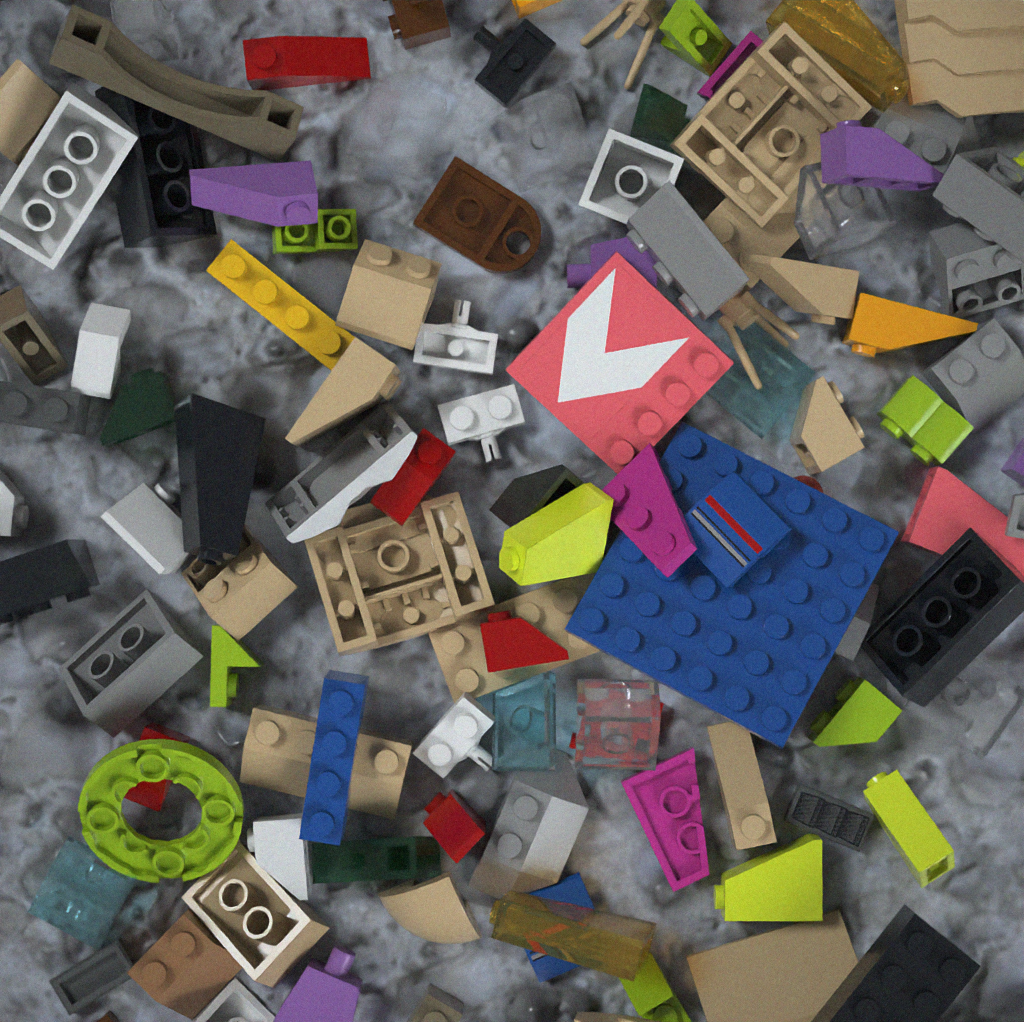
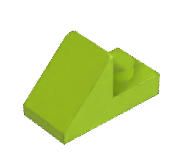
[659,0,732,76]
[210,624,264,707]
[616,950,692,1022]

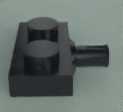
[473,18,556,108]

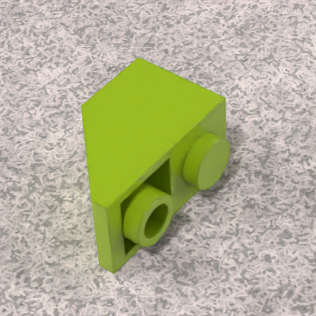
[807,677,902,747]

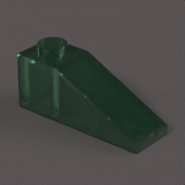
[312,836,441,884]

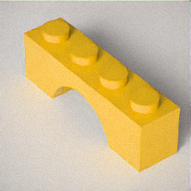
[206,239,355,371]

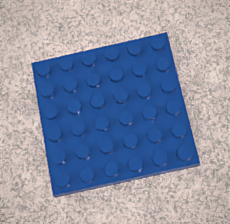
[565,422,899,749]

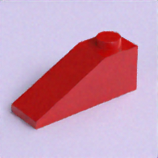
[243,36,371,90]

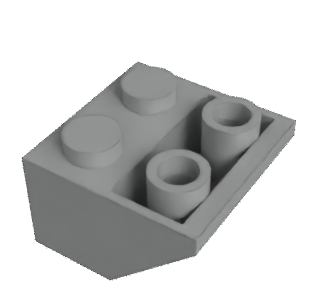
[929,221,1024,318]

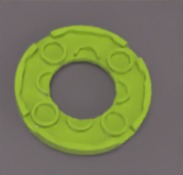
[78,739,244,883]

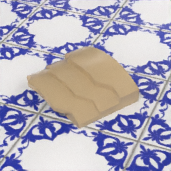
[894,0,1024,118]
[670,21,872,228]
[304,491,495,657]

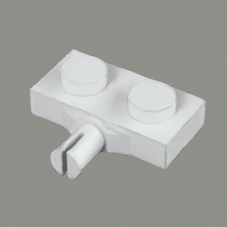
[413,299,498,375]
[437,384,525,463]
[413,692,497,778]

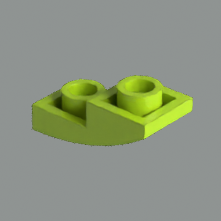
[272,209,358,254]

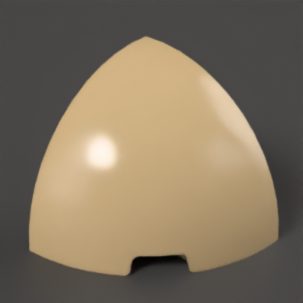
[378,871,482,944]

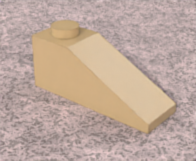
[742,254,860,325]
[706,721,777,850]

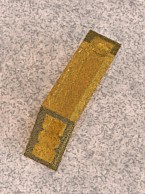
[765,0,909,113]
[489,890,657,982]

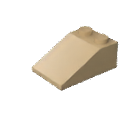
[703,195,828,292]
[285,337,402,448]
[181,840,330,988]

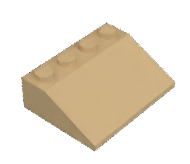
[686,909,858,1022]

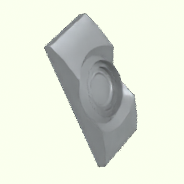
[265,400,418,544]

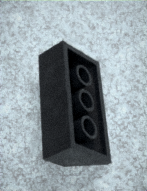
[95,87,217,248]
[860,527,1024,707]
[0,539,100,625]

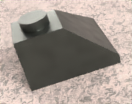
[489,464,584,528]

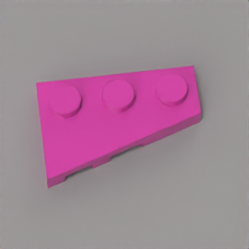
[621,747,710,892]

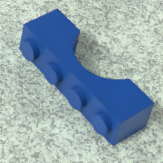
[299,670,369,846]

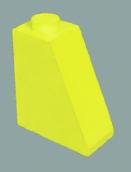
[499,482,614,586]
[863,770,955,888]
[713,834,823,921]

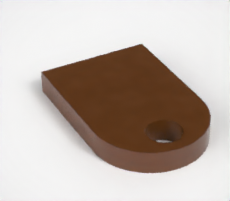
[413,156,541,274]

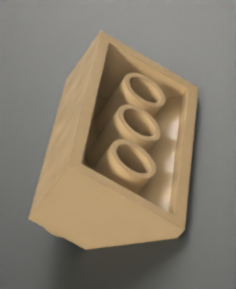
[240,704,414,820]

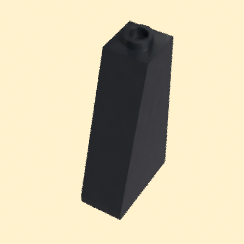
[175,393,266,565]

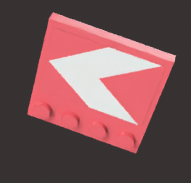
[505,250,734,474]

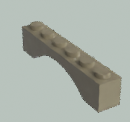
[48,4,304,162]

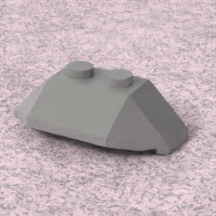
[858,77,981,188]
[468,738,589,901]

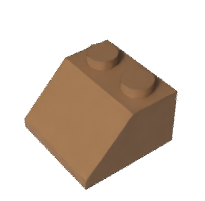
[127,907,242,1020]

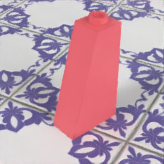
[901,466,1024,576]

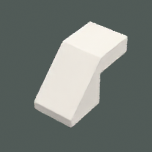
[71,303,131,399]

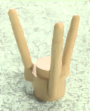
[580,0,667,90]
[717,289,800,390]

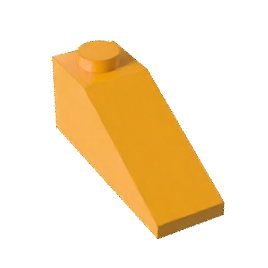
[842,293,978,357]

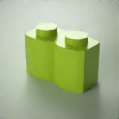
[877,375,974,466]

